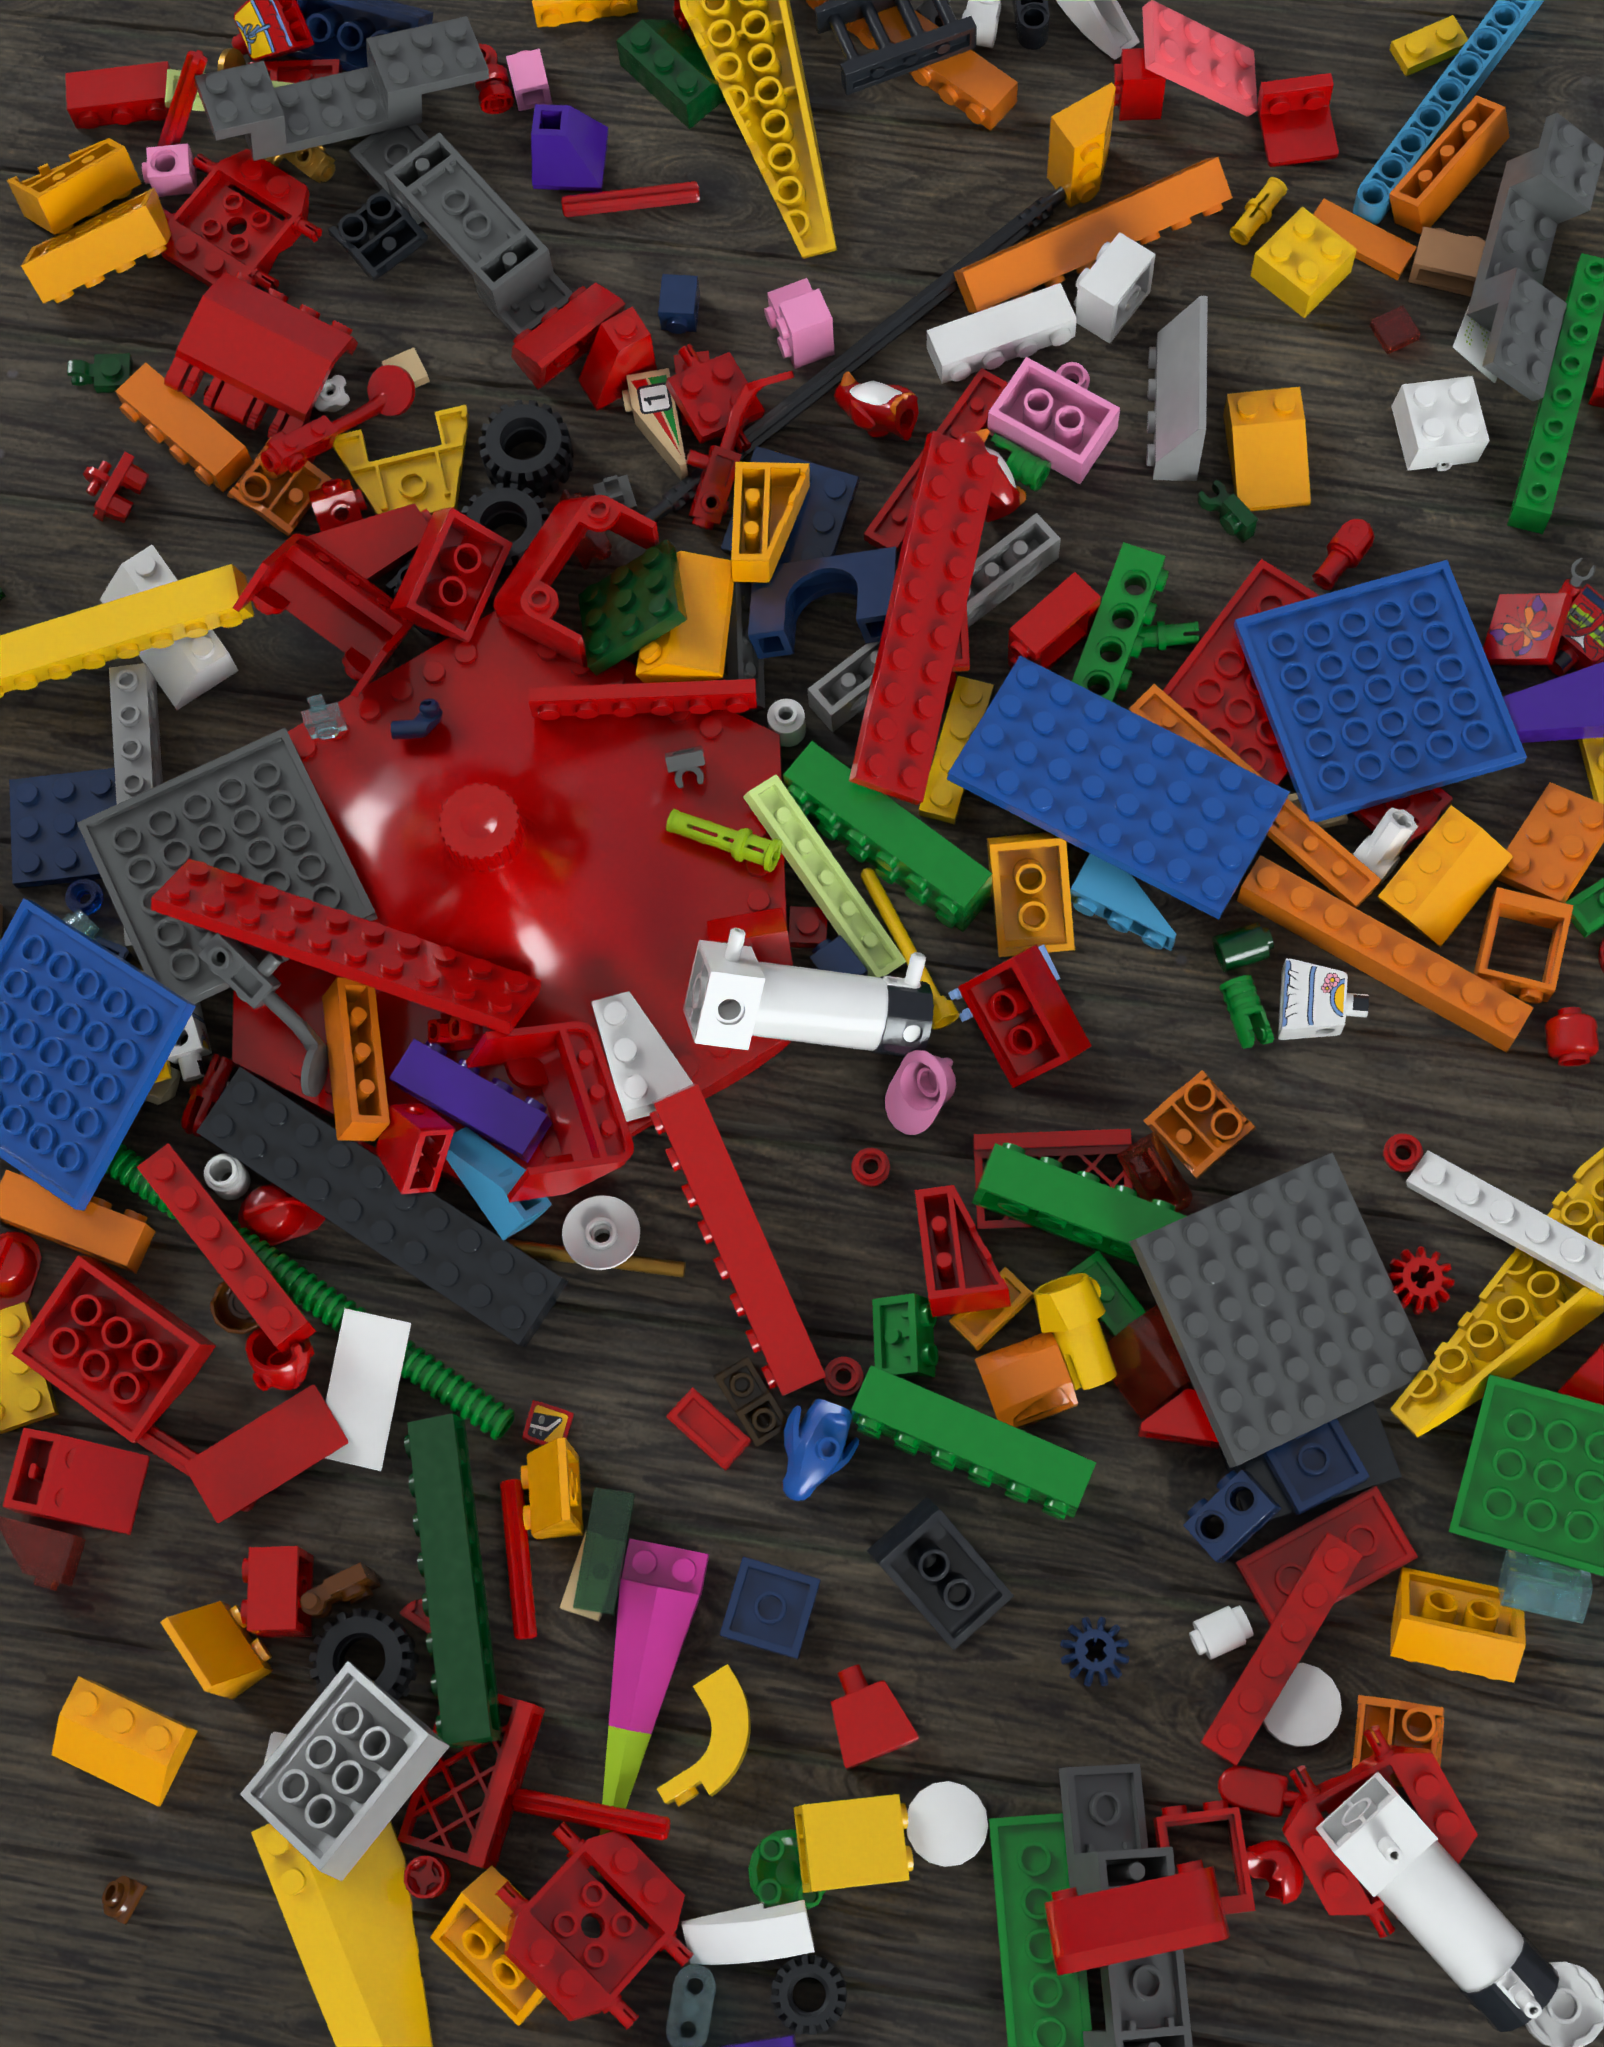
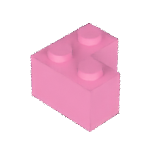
[764,278,835,369]

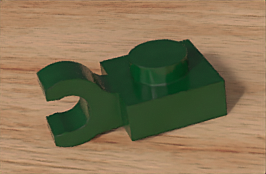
[67,353,133,393]
[1197,480,1258,543]

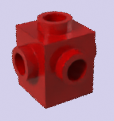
[308,478,367,532]

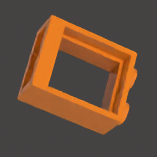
[1474,887,1574,1004]

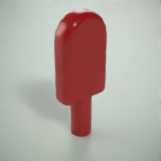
[1218,1766,1300,1818]

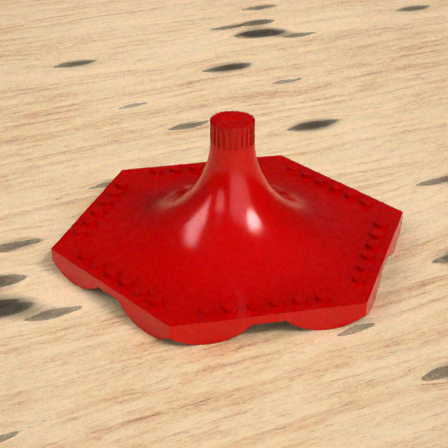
[232,611,791,1190]

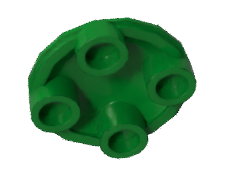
[748,1829,826,1910]

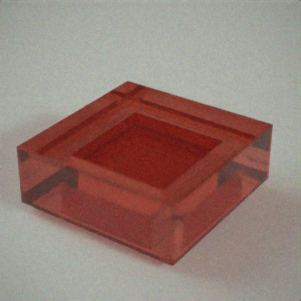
[1370,305,1421,354]

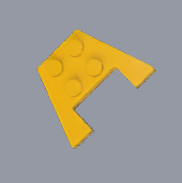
[333,405,469,515]

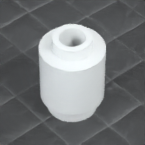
[767,699,806,747]
[204,1154,251,1200]
[1189,1605,1254,1660]

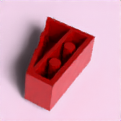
[915,1185,1011,1317]

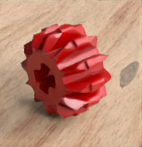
[1388,1246,1455,1315]

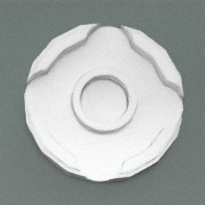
[1263,1663,1342,1747]
[907,1781,988,1867]
[1525,1962,1604,2047]

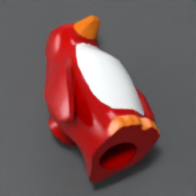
[834,371,919,440]
[956,429,1027,522]

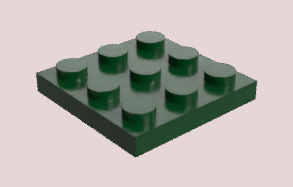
[578,539,687,676]

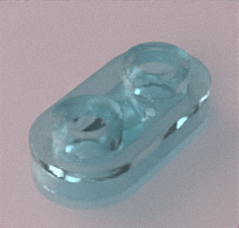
[666,1964,717,2047]

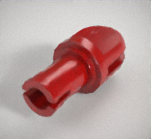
[1312,519,1374,590]
[181,1054,235,1137]

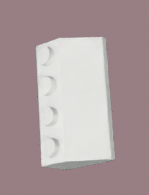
[100,545,239,710]

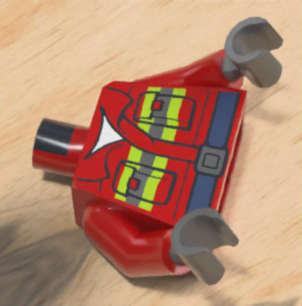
[1547,558,1604,676]

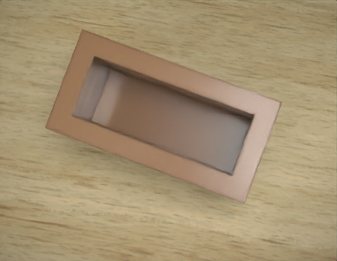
[1408,226,1486,297]

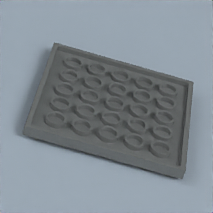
[77,728,378,1004]
[1129,1152,1429,1467]

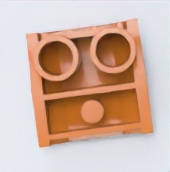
[227,437,332,536]
[1143,1070,1256,1179]
[975,1332,1078,1429]
[1352,1695,1444,1788]

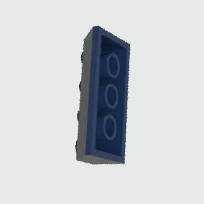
[287,0,434,71]

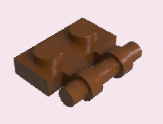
[300,1562,381,1619]

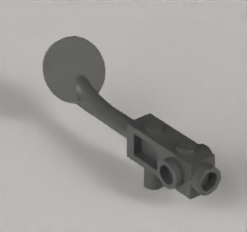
[198,931,329,1097]

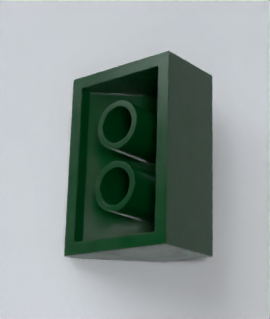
[616,19,725,129]

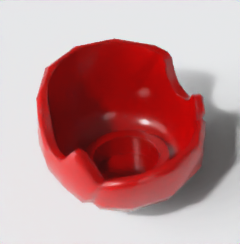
[1246,1840,1304,1904]

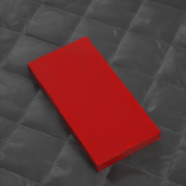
[1235,1486,1418,1626]

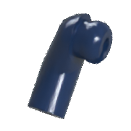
[391,699,443,739]

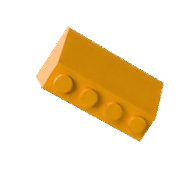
[21,188,171,304]
[636,551,734,683]

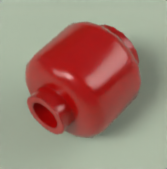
[1545,1007,1599,1066]

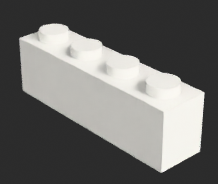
[927,283,1077,384]

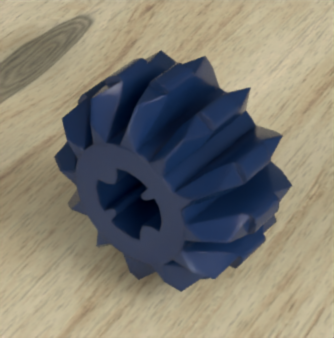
[1060,1617,1130,1687]

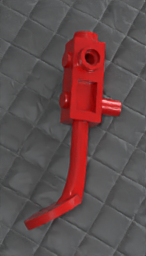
[261,365,415,476]
[686,370,795,530]

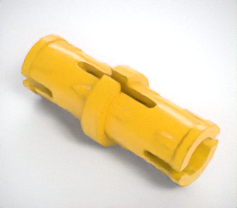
[1229,177,1288,245]

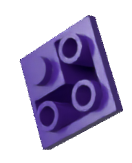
[531,104,609,192]

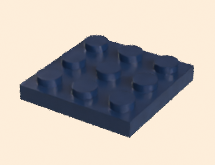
[721,446,860,564]
[9,768,117,889]

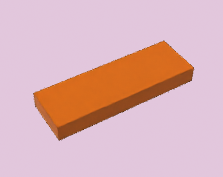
[1313,198,1417,281]

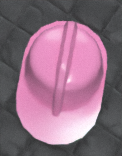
[885,1050,956,1135]

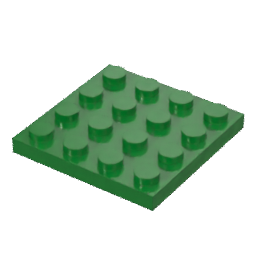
[1449,1374,1604,1576]

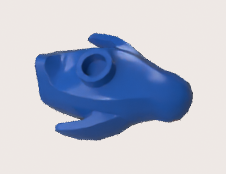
[782,1399,859,1501]

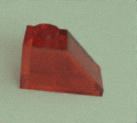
[0,1516,86,1591]

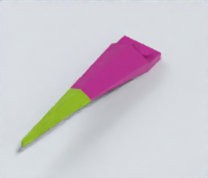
[597,1538,710,1876]

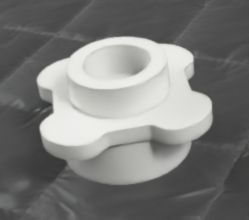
[315,375,350,412]

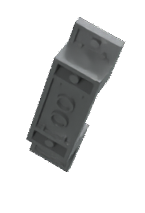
[195,16,489,161]
[1467,113,1604,402]
[349,124,573,337]
[1059,1764,1193,2047]

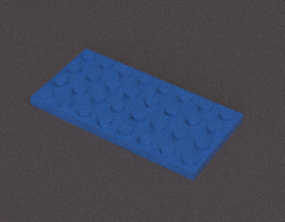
[947,656,1290,920]

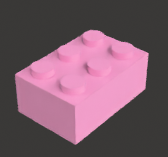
[987,357,1120,484]

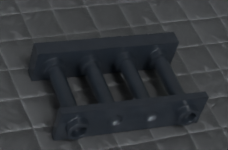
[814,0,977,95]

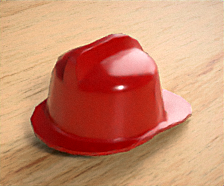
[238,1183,326,1246]
[0,1232,42,1310]

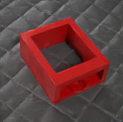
[1007,572,1101,670]
[1153,1800,1256,1915]

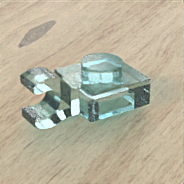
[301,694,348,739]

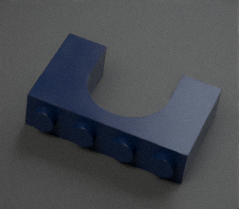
[748,546,899,659]

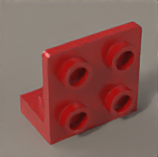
[1257,73,1339,167]

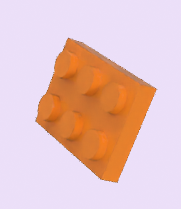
[1496,782,1604,903]

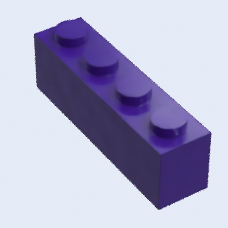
[389,1039,552,1163]

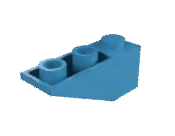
[1070,854,1176,951]
[446,1127,552,1241]

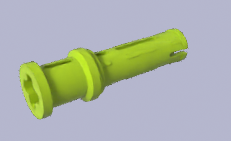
[666,809,783,872]

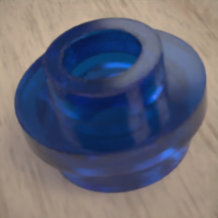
[65,879,104,916]

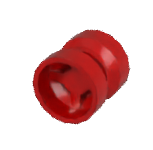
[475,64,514,114]
[404,1856,451,1898]

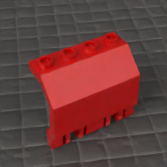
[164,272,358,438]

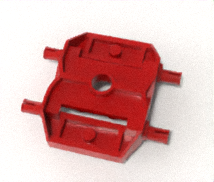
[162,149,322,291]
[1282,1725,1478,1938]
[495,1821,694,2030]

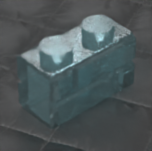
[1498,1549,1593,1624]

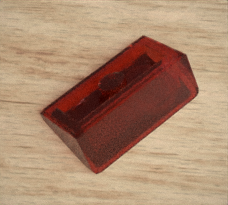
[1117,1132,1193,1212]

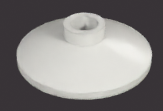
[562,1195,640,1270]

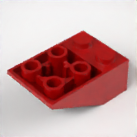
[2,1427,150,1535]

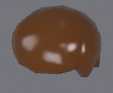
[210,1281,260,1335]

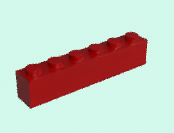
[137,1143,316,1356]

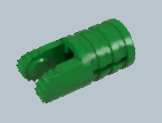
[991,433,1051,492]
[1219,975,1274,1049]

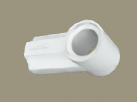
[1353,807,1418,884]

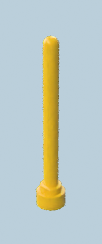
[861,868,960,1030]

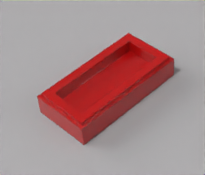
[666,1387,752,1471]

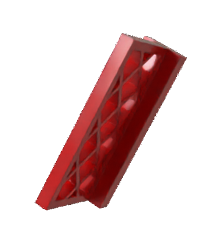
[973,1129,1133,1229]
[397,1694,545,1869]

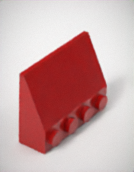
[11,1255,217,1444]

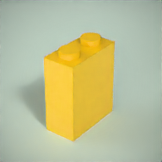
[794,1794,913,1893]

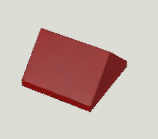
[706,907,793,966]

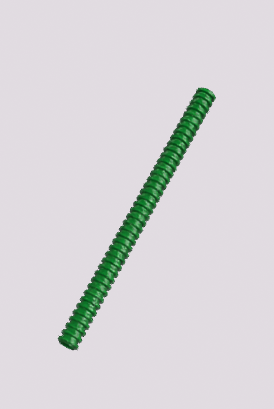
[105,1143,515,1440]

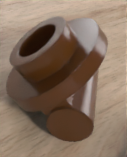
[102,1876,148,1925]

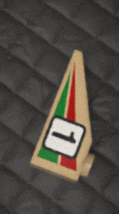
[622,368,688,481]

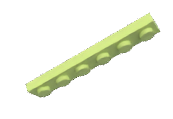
[743,774,907,977]

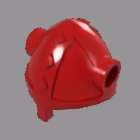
[245,1328,314,1391]

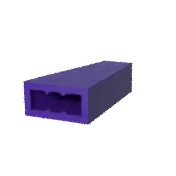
[1503,662,1604,743]

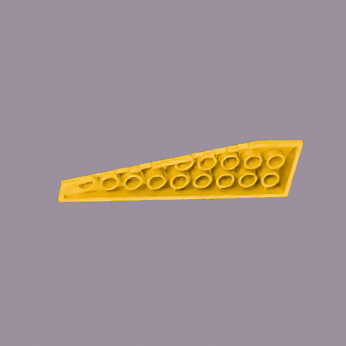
[679,0,837,259]
[1390,1147,1604,1438]
[251,1821,433,2047]

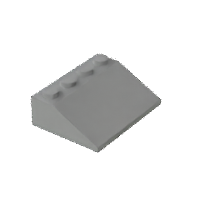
[1146,296,1208,481]
[240,1661,450,1881]

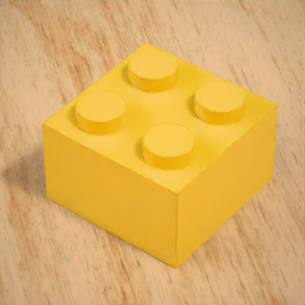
[1251,207,1357,318]

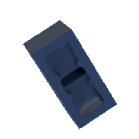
[1183,1470,1282,1563]

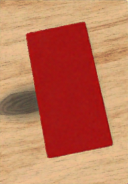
[184,1385,348,1523]

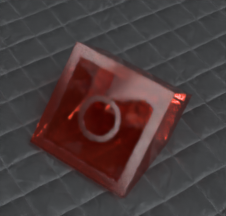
[1107,1305,1192,1420]

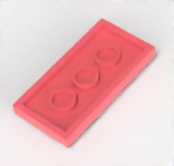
[1142,0,1258,117]

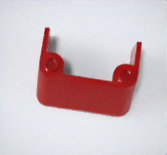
[494,495,659,666]
[233,534,414,698]
[466,1021,634,1203]
[1045,1859,1230,1975]

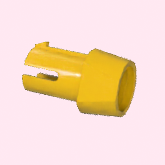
[1033,1273,1117,1390]

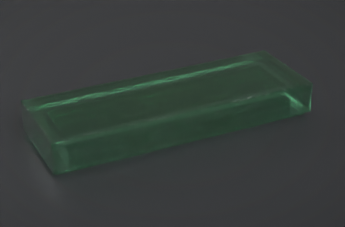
[573,1487,635,1616]

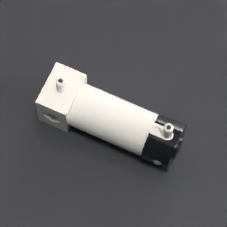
[683,928,934,1057]
[1315,1771,1559,2032]

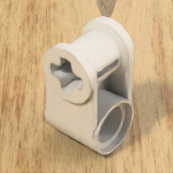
[962,0,1001,48]

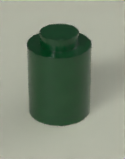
[1212,922,1274,972]

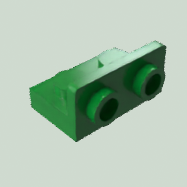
[872,1293,938,1378]

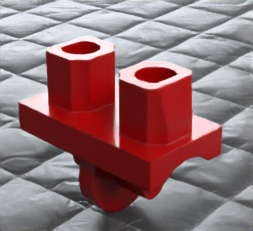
[83,452,149,523]
[427,1013,495,1052]

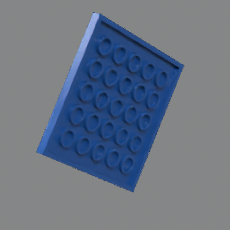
[1234,560,1527,823]
[0,898,196,1211]

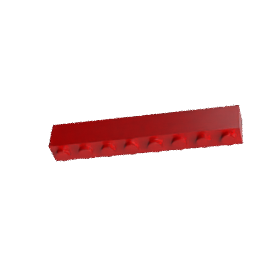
[649,1083,826,1396]

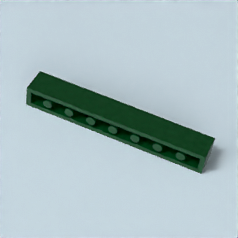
[404,1413,503,1749]

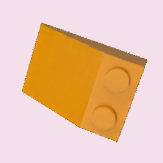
[1223,387,1311,511]
[987,832,1075,957]
[521,1437,584,1540]
[160,1601,273,1700]

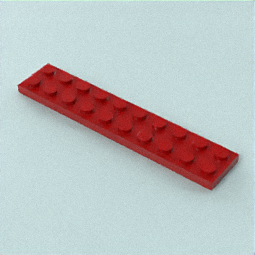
[849,430,998,805]
[151,859,542,1035]

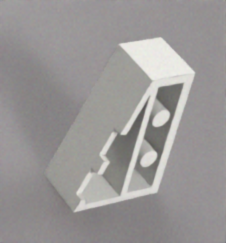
[591,991,693,1122]

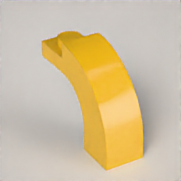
[657,1664,751,1807]

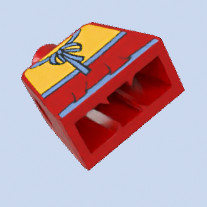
[232,0,315,61]

